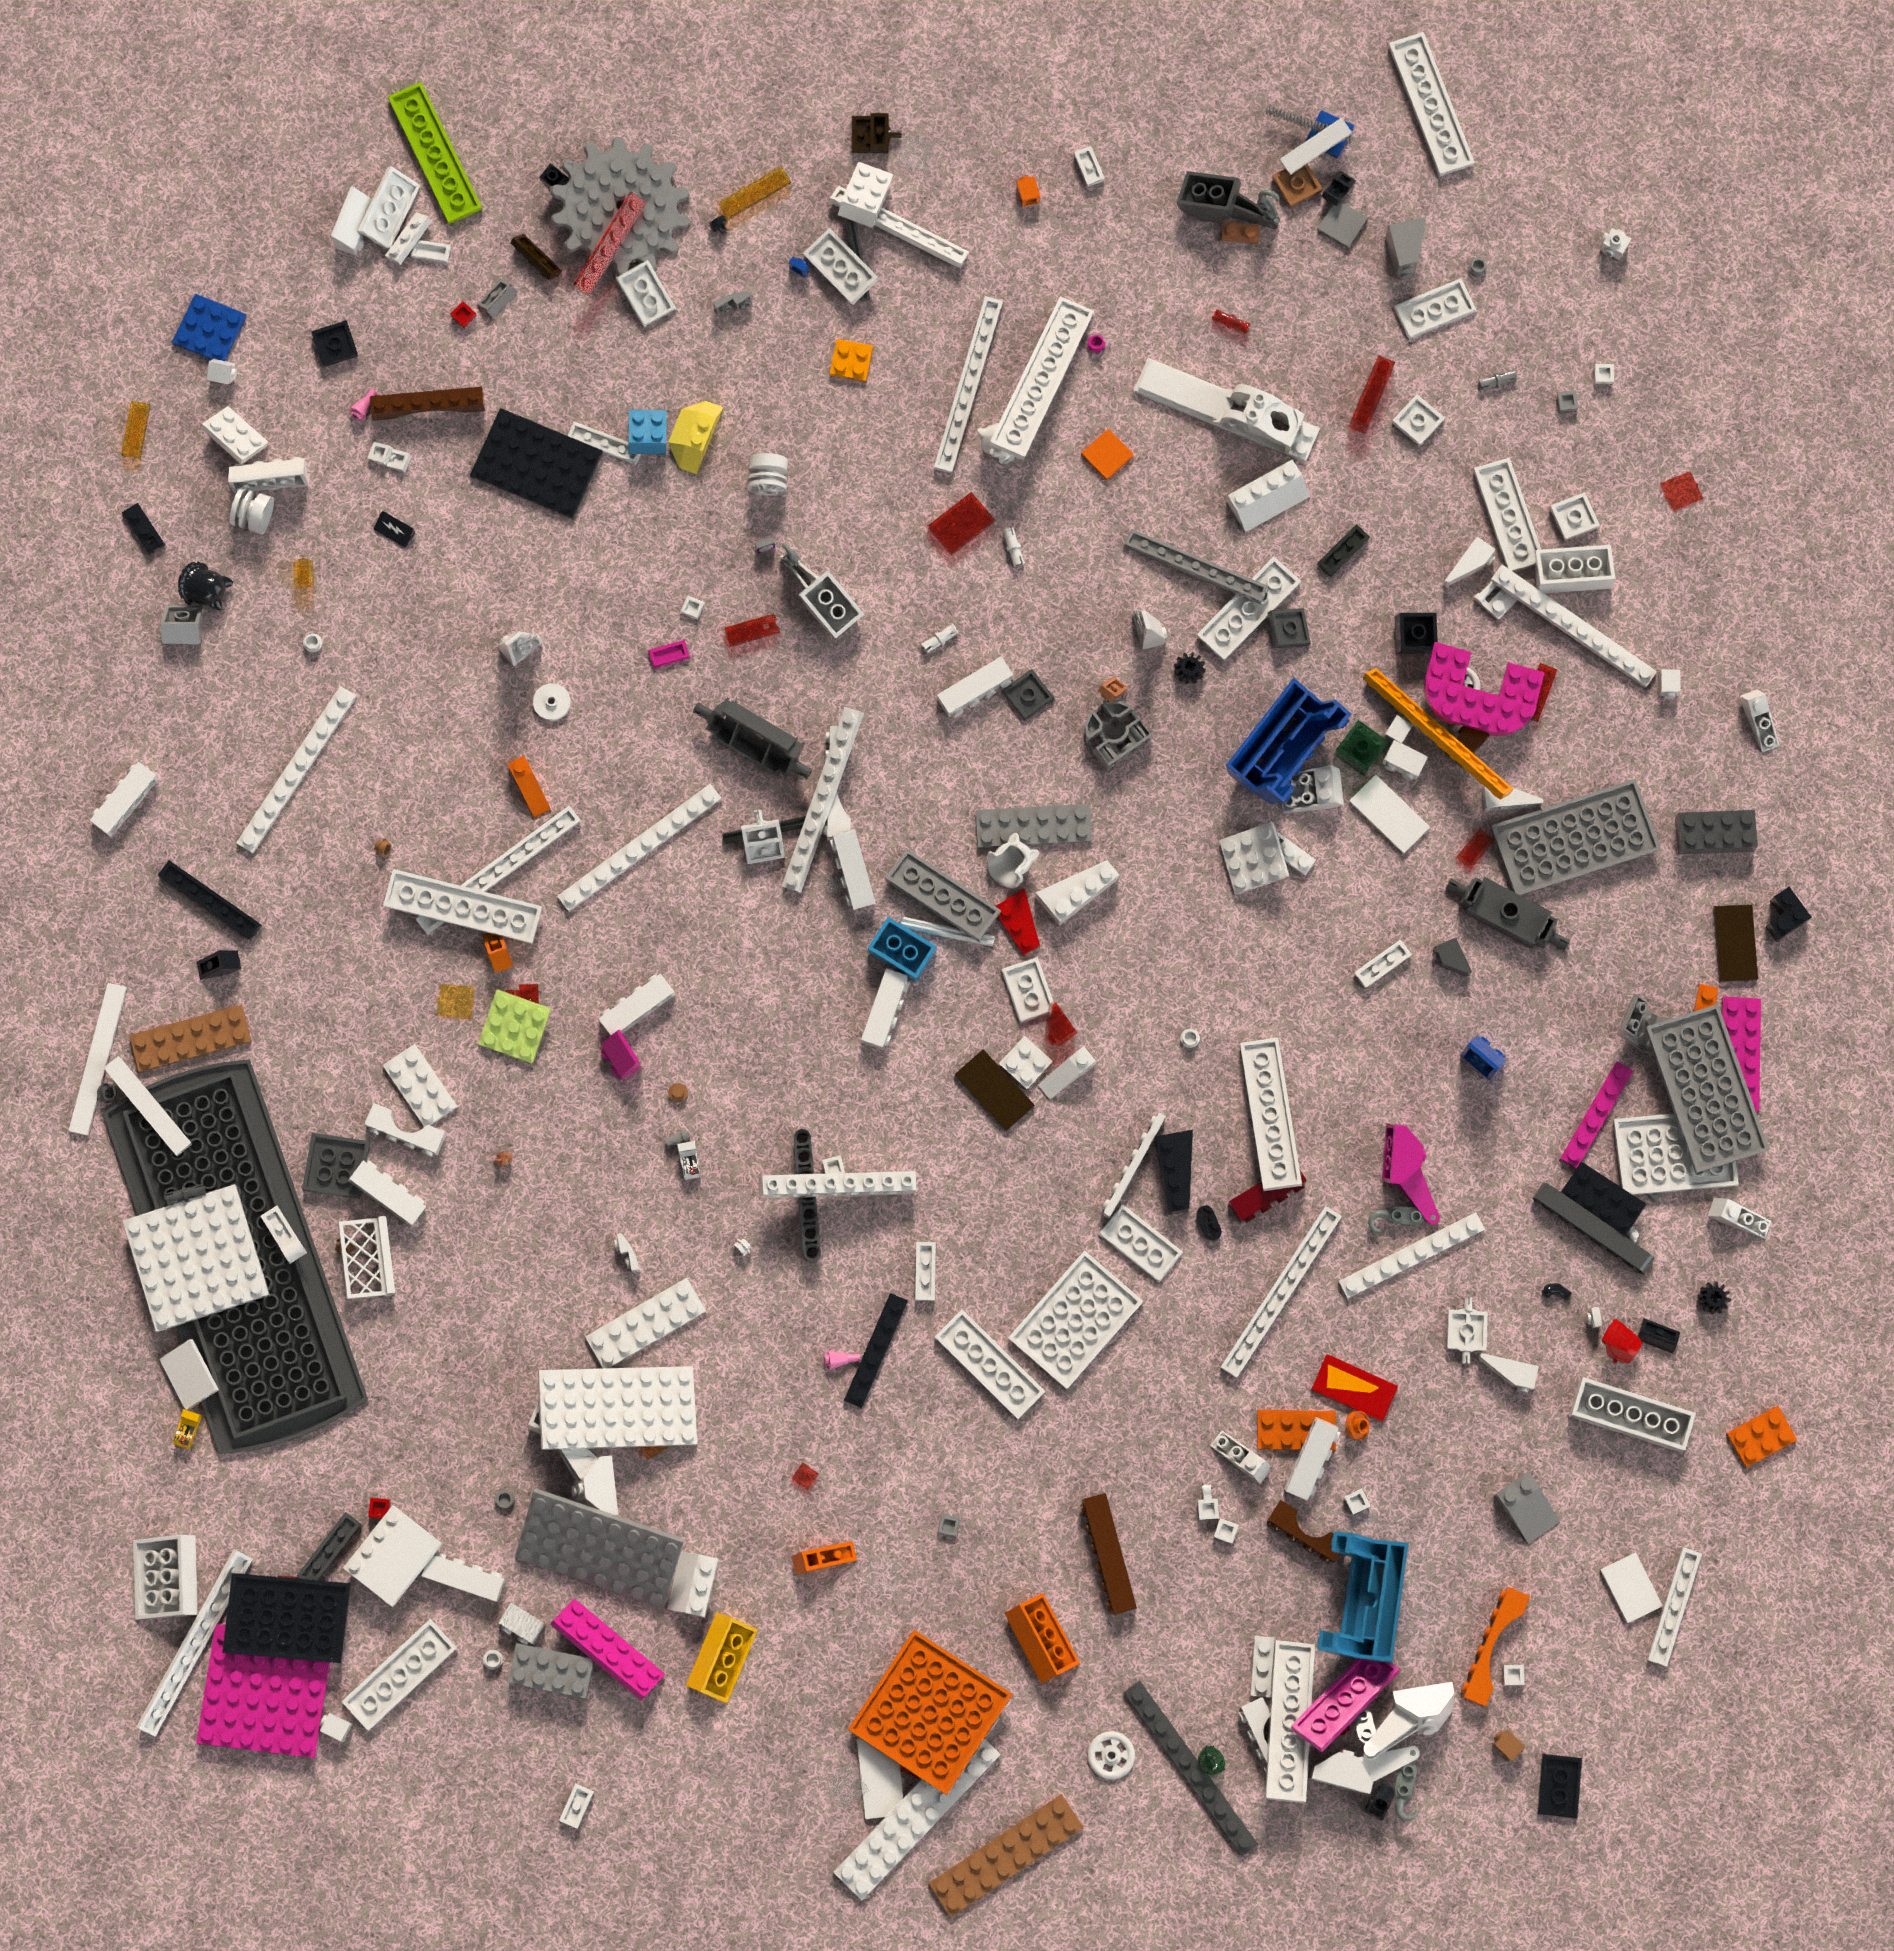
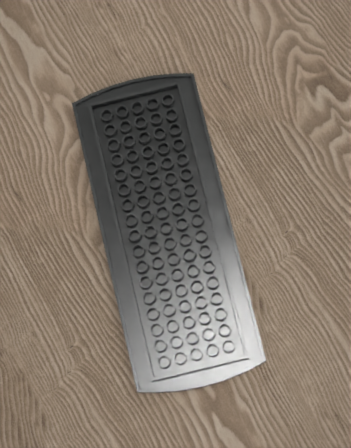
[103,1059,369,1454]

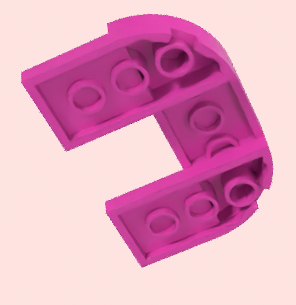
[1423,642,1545,736]

